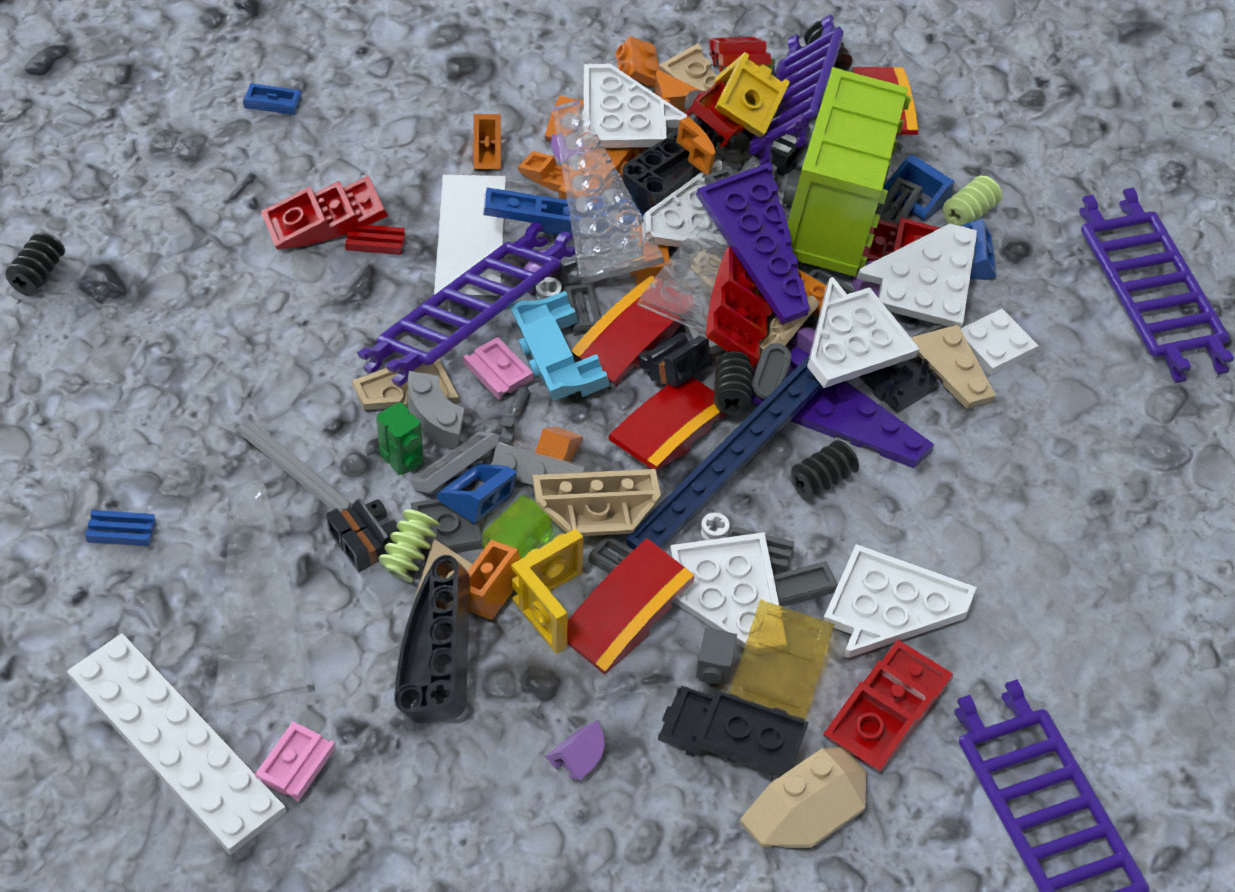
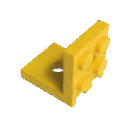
[714,52,790,138]
[511,528,583,655]

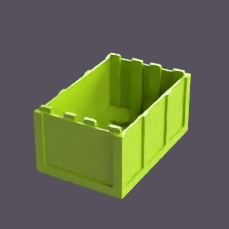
[787,67,911,277]

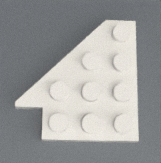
[584,64,687,148]
[642,161,730,254]
[857,224,977,328]
[807,277,920,388]
[670,532,787,655]
[823,544,977,658]

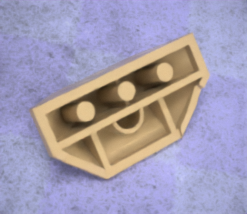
[532,469,661,536]
[740,747,867,848]

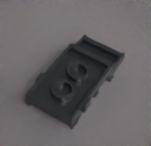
[858,358,938,413]
[658,685,809,781]

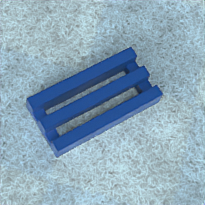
[243,83,302,115]
[85,510,156,546]

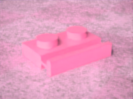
[463,337,533,400]
[255,722,336,802]

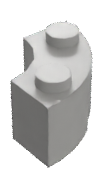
[407,371,464,450]

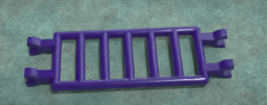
[749,14,844,165]
[1079,187,1234,383]
[357,222,578,387]
[954,679,1150,892]

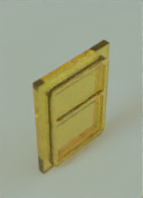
[729,599,835,720]

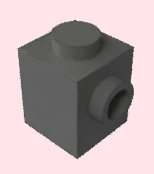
[696,628,738,684]

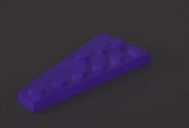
[696,162,810,325]
[751,346,934,468]

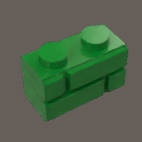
[376,402,423,475]

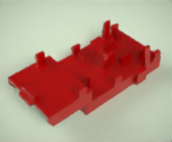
[709,37,771,72]
[685,80,745,148]

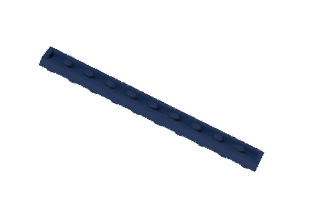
[626,355,823,550]

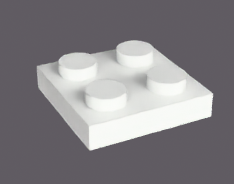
[961,309,1038,376]

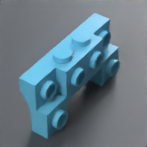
[510,291,610,401]

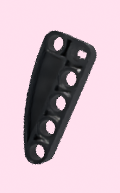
[619,118,719,212]
[394,555,470,723]

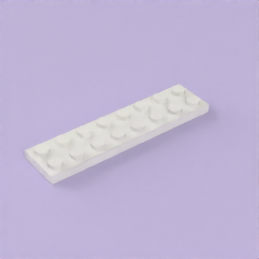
[67,633,286,856]

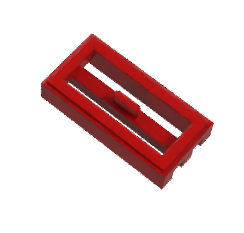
[345,225,406,255]

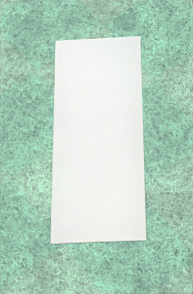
[434,175,506,296]

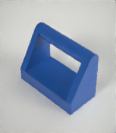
[883,154,955,221]
[960,218,996,280]
[437,464,517,524]

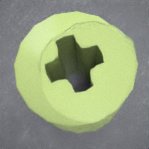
[943,176,1003,226]
[379,510,441,583]

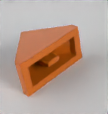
[655,70,699,115]
[473,114,501,169]
[535,426,583,462]

